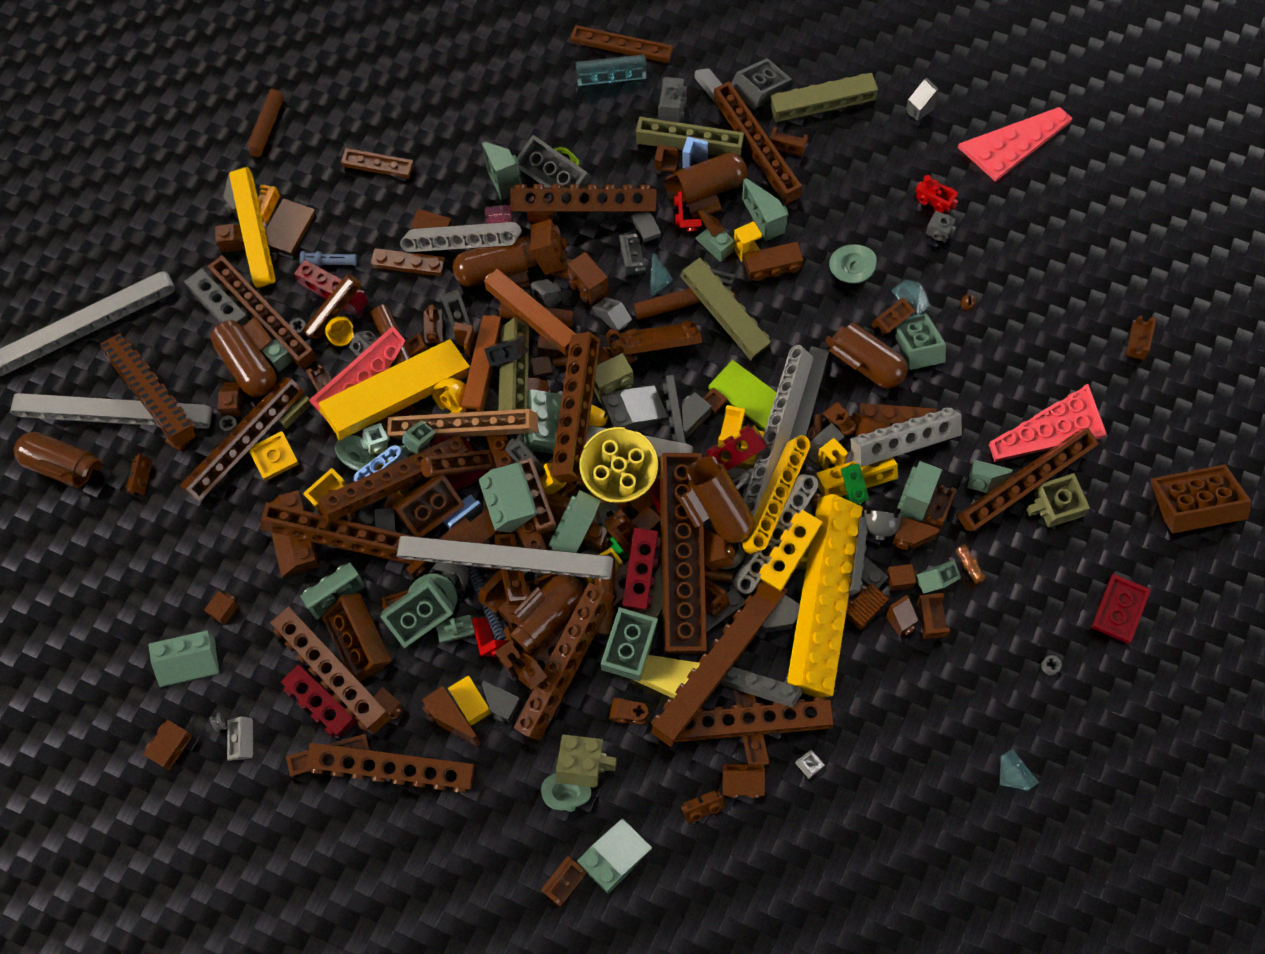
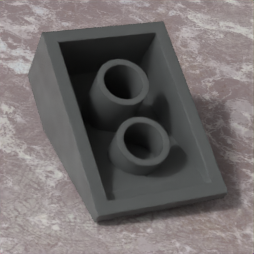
[731,58,792,110]
[601,385,668,431]

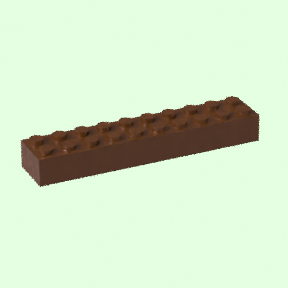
[660,453,706,654]

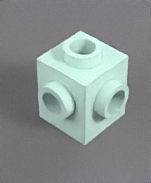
[361,423,390,455]

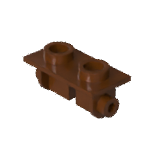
[424,305,443,344]
[126,453,153,495]
[681,790,725,824]

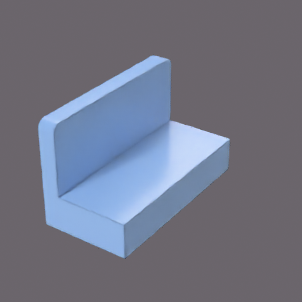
[683,137,708,168]
[443,494,483,530]

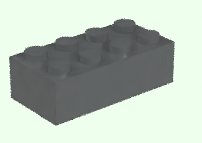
[517,135,593,202]

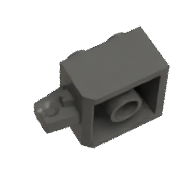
[658,77,687,123]

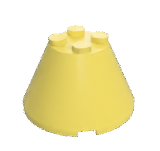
[580,427,658,503]

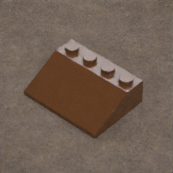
[1151,464,1252,534]

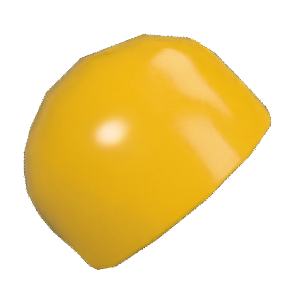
[325,316,354,347]
[589,404,608,427]

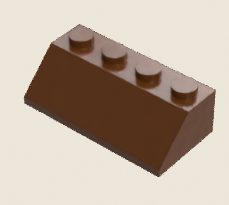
[271,490,320,578]
[321,593,392,682]

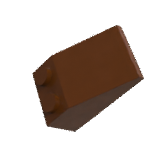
[422,686,481,746]

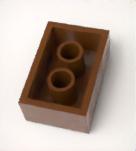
[391,475,465,538]

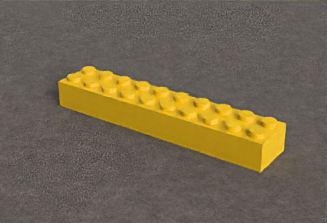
[787,494,863,698]

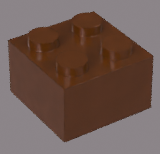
[530,219,567,275]
[567,252,609,307]

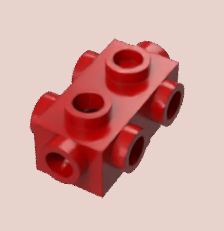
[915,175,958,213]

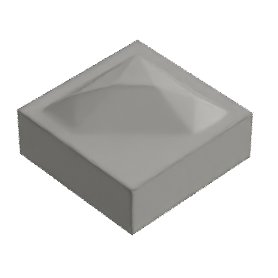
[795,750,825,778]

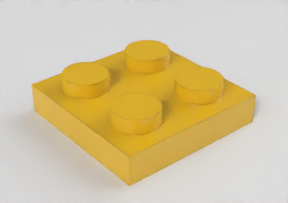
[249,431,299,481]

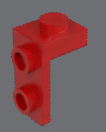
[674,191,702,232]
[472,617,509,657]

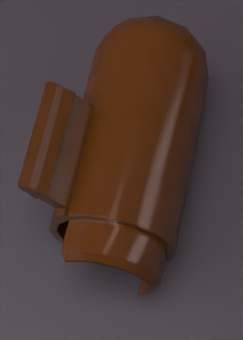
[665,153,747,220]
[452,236,538,289]
[210,317,277,397]
[826,322,908,389]
[14,432,102,488]
[678,456,755,544]
[509,574,584,655]

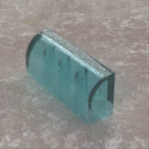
[576,54,646,86]

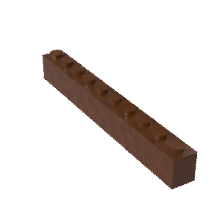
[651,580,788,747]

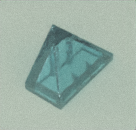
[651,254,673,295]
[892,279,930,315]
[1000,749,1039,791]

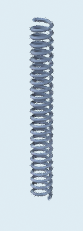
[467,565,506,640]

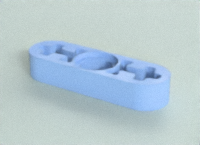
[354,446,405,481]

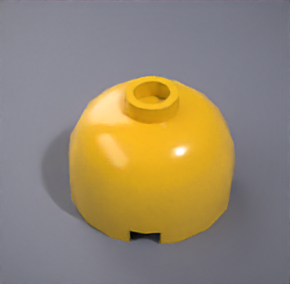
[432,378,466,414]

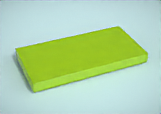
[709,360,777,430]

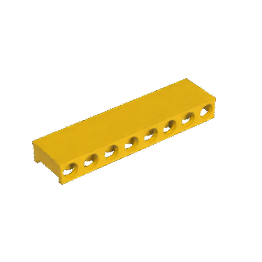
[319,339,470,440]

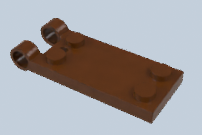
[606,321,702,357]

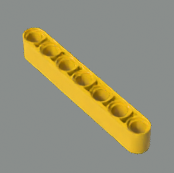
[229,167,275,288]
[742,435,810,554]

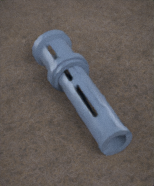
[300,251,357,268]

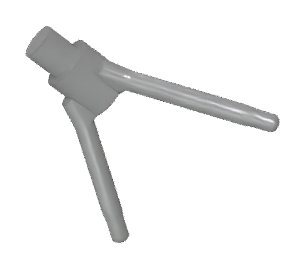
[732,468,753,500]

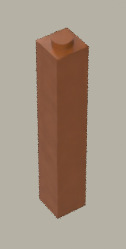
[484,269,576,356]
[461,315,503,413]

